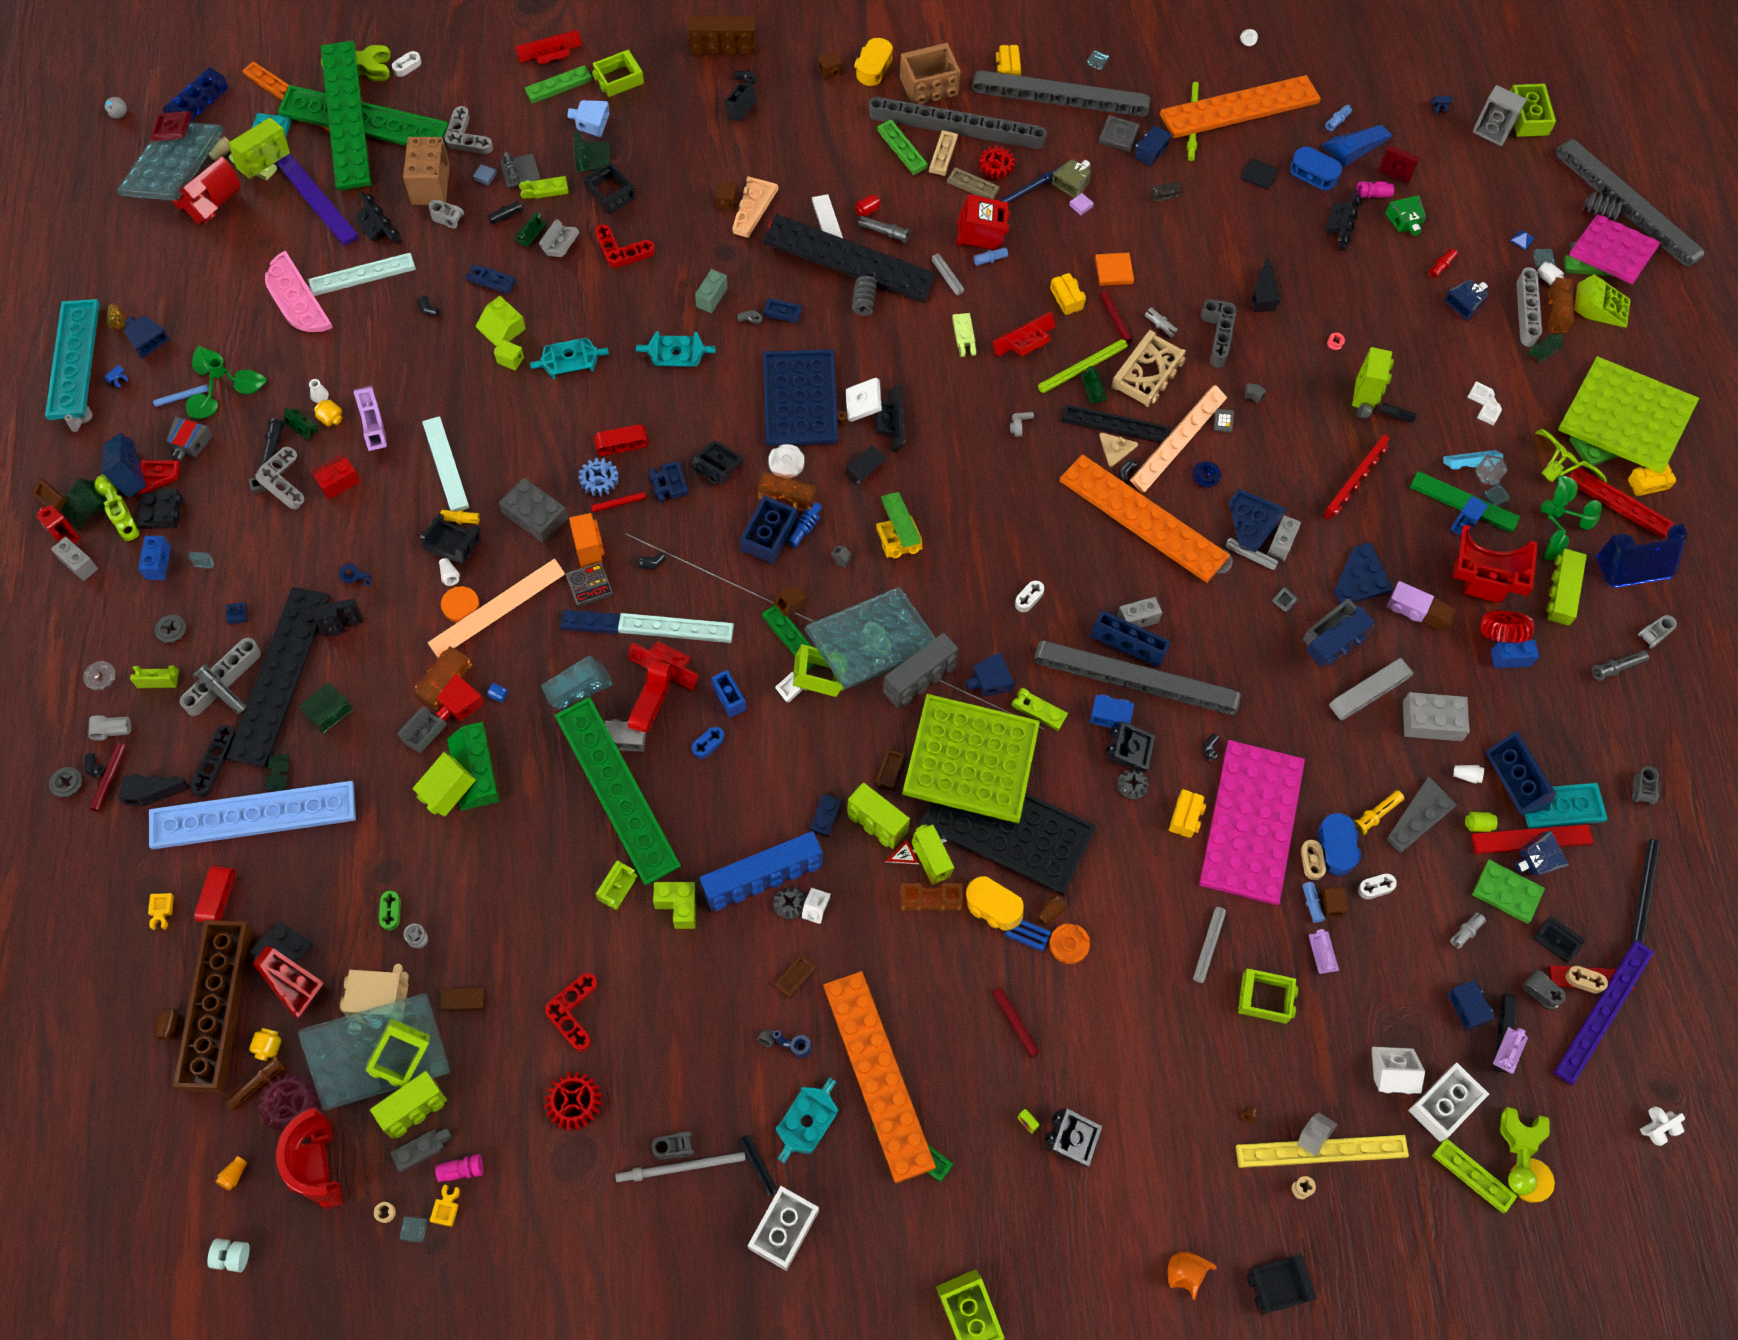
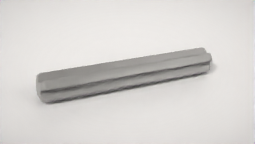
[1193,907,1226,983]

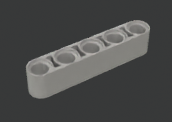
[1516,267,1542,347]
[180,638,261,716]
[1329,658,1414,721]

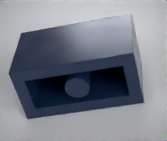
[1135,125,1172,166]
[1447,980,1495,1032]

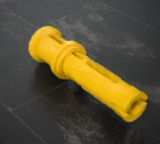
[1353,790,1404,836]

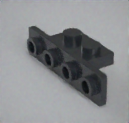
[1325,190,1362,251]
[354,191,403,244]
[875,383,905,452]

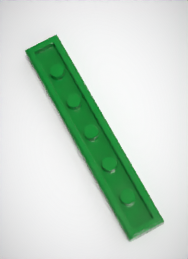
[1410,471,1520,533]

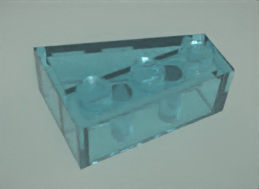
[541,655,614,709]

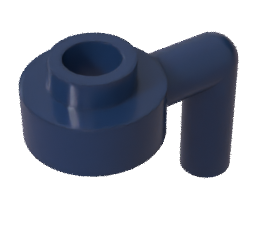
[339,563,372,586]
[773,1030,813,1058]

